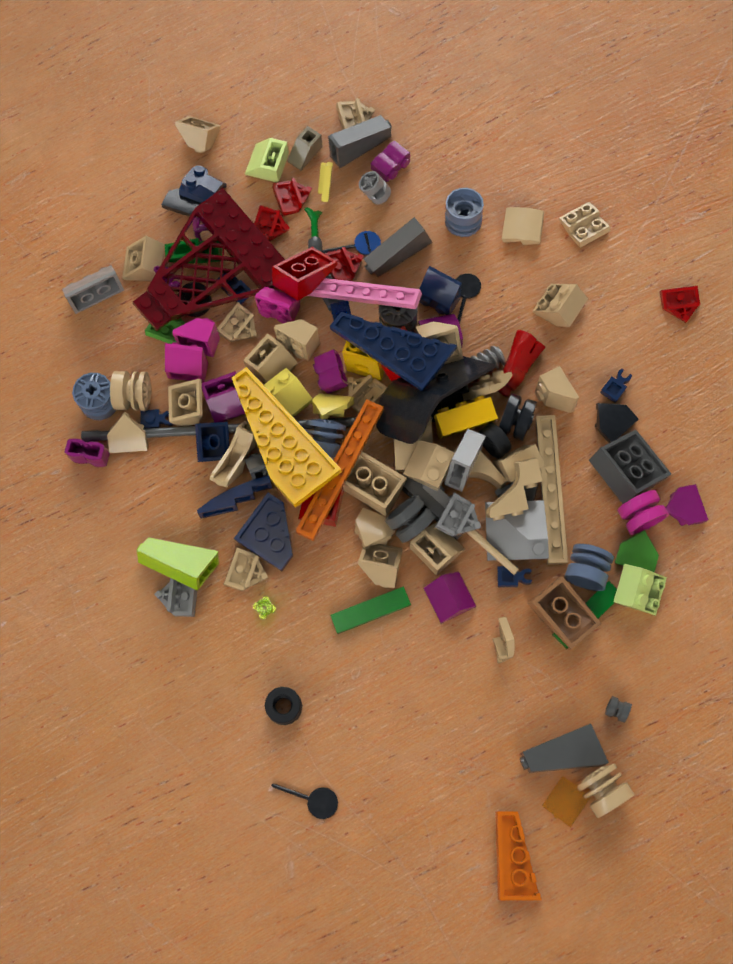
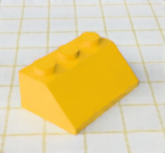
[434,395,498,440]

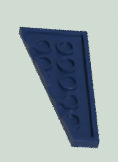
[330,312,457,392]

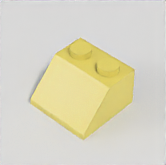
[264,368,313,417]

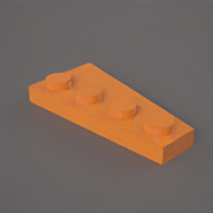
[496,811,542,901]

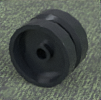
[499,393,537,441]

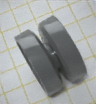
[385,494,435,543]

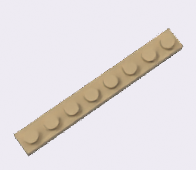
[535,415,568,565]

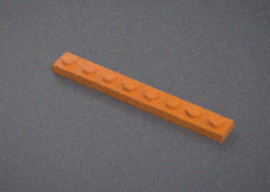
[296,399,384,541]

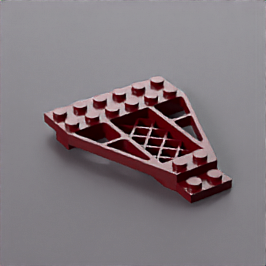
[133,188,285,332]

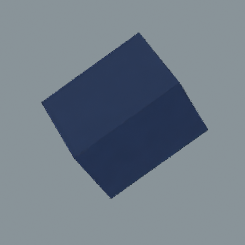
[195,422,230,462]

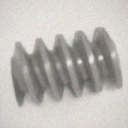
[470,346,506,379]

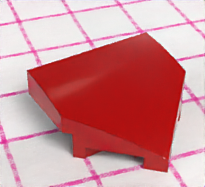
[272,178,312,216]
[254,205,290,241]
[324,247,364,281]
[660,286,700,323]

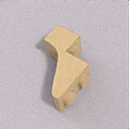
[209,421,257,487]
[485,458,542,521]

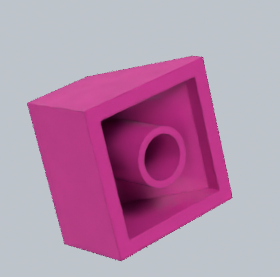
[172,318,220,357]

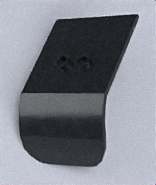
[376,356,496,444]

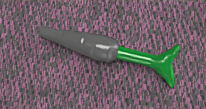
[304,207,323,252]

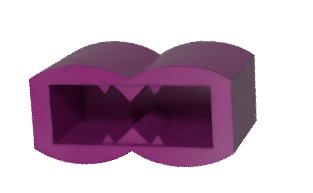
[371,140,410,182]
[313,349,348,394]
[64,439,110,467]

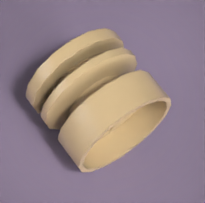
[110,371,151,411]
[577,763,635,818]

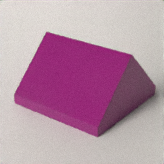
[424,572,476,623]

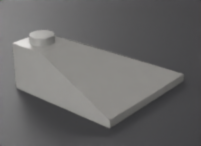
[485,500,549,561]

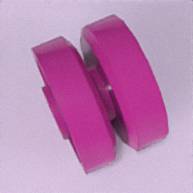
[617,490,669,535]

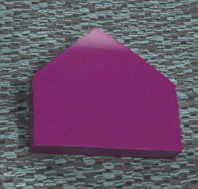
[665,484,708,526]

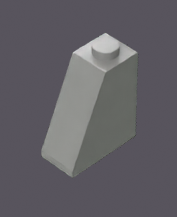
[444,429,486,492]

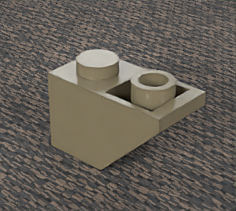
[287,126,323,171]

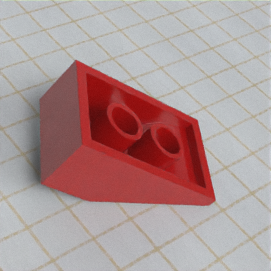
[272,247,338,301]

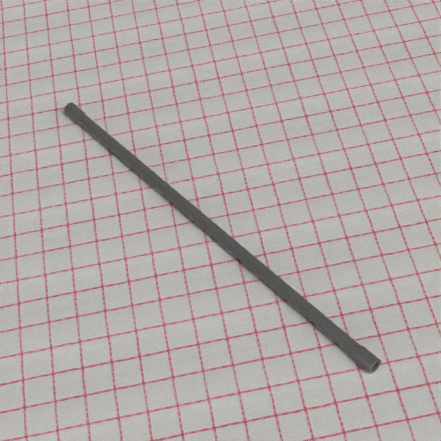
[81,416,435,442]

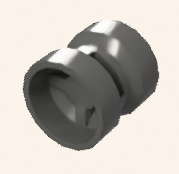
[605,696,632,723]

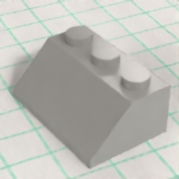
[62,265,124,314]

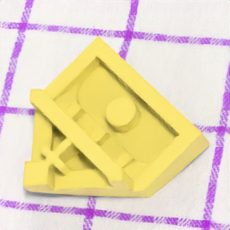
[318,162,333,202]
[312,393,354,419]

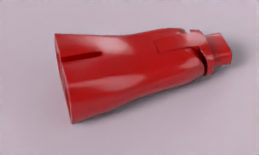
[498,330,546,398]

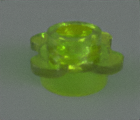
[253,596,276,619]

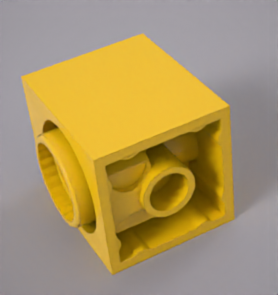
[342,341,385,381]

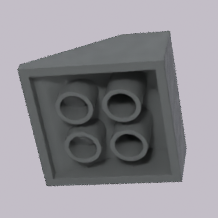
[589,430,671,504]

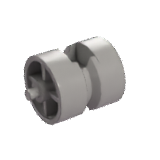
[359,171,391,205]

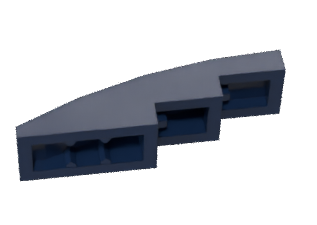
[197,476,273,519]

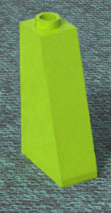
[137,537,219,591]

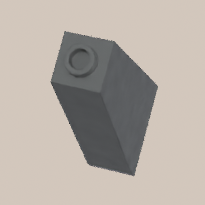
[328,115,392,168]
[363,217,432,277]
[519,724,609,773]

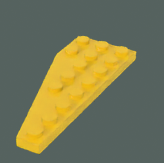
[232,367,342,508]

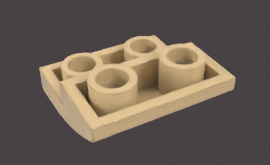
[559,202,610,248]
[502,207,545,245]
[462,370,512,401]

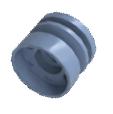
[445,188,484,237]
[72,372,116,420]
[305,419,346,457]
[564,544,614,591]

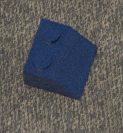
[419,266,462,315]

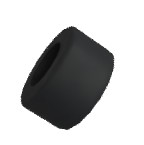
[264,687,302,725]

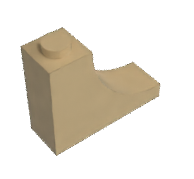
[443,447,507,489]

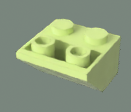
[245,138,289,182]
[613,564,667,616]

